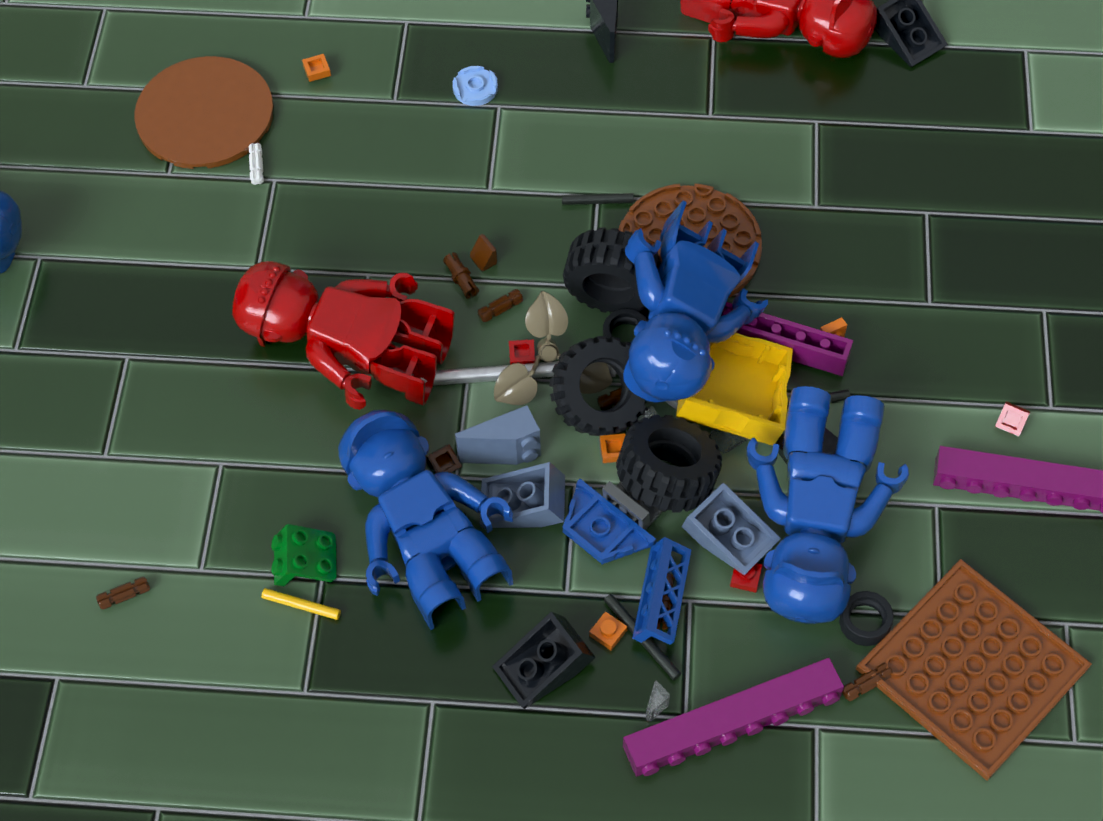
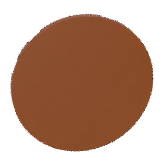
[135,56,274,169]
[619,183,762,298]

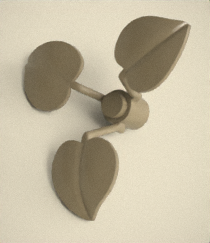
[494,291,613,405]

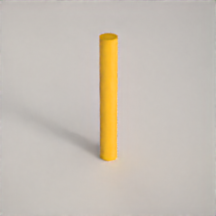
[261,588,341,620]

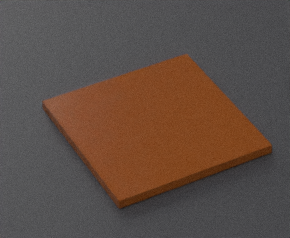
[856,559,1092,781]

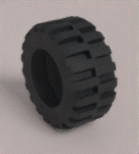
[563,228,662,313]
[549,336,650,436]
[616,415,722,513]

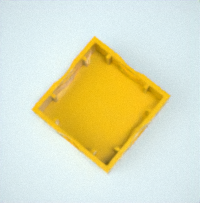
[676,333,793,446]

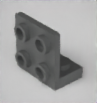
[602,481,663,530]

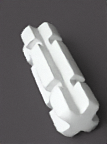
[249,143,264,185]

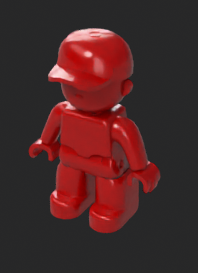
[680,0,877,58]
[232,261,455,410]

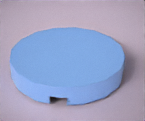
[453,66,498,106]

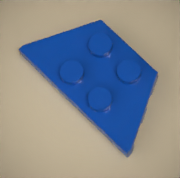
[563,479,656,564]

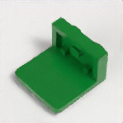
[271,524,337,587]

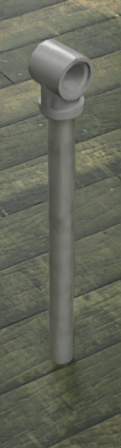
[421,361,617,386]

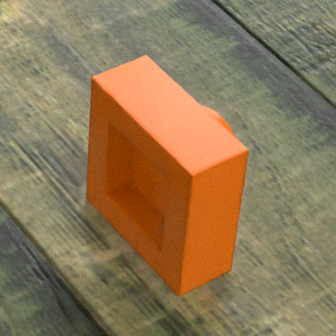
[302,54,331,82]
[820,317,847,337]
[600,433,626,463]
[589,611,627,651]

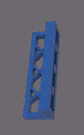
[632,537,691,645]

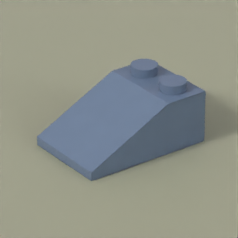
[455,405,541,465]
[480,462,565,528]
[682,483,781,575]

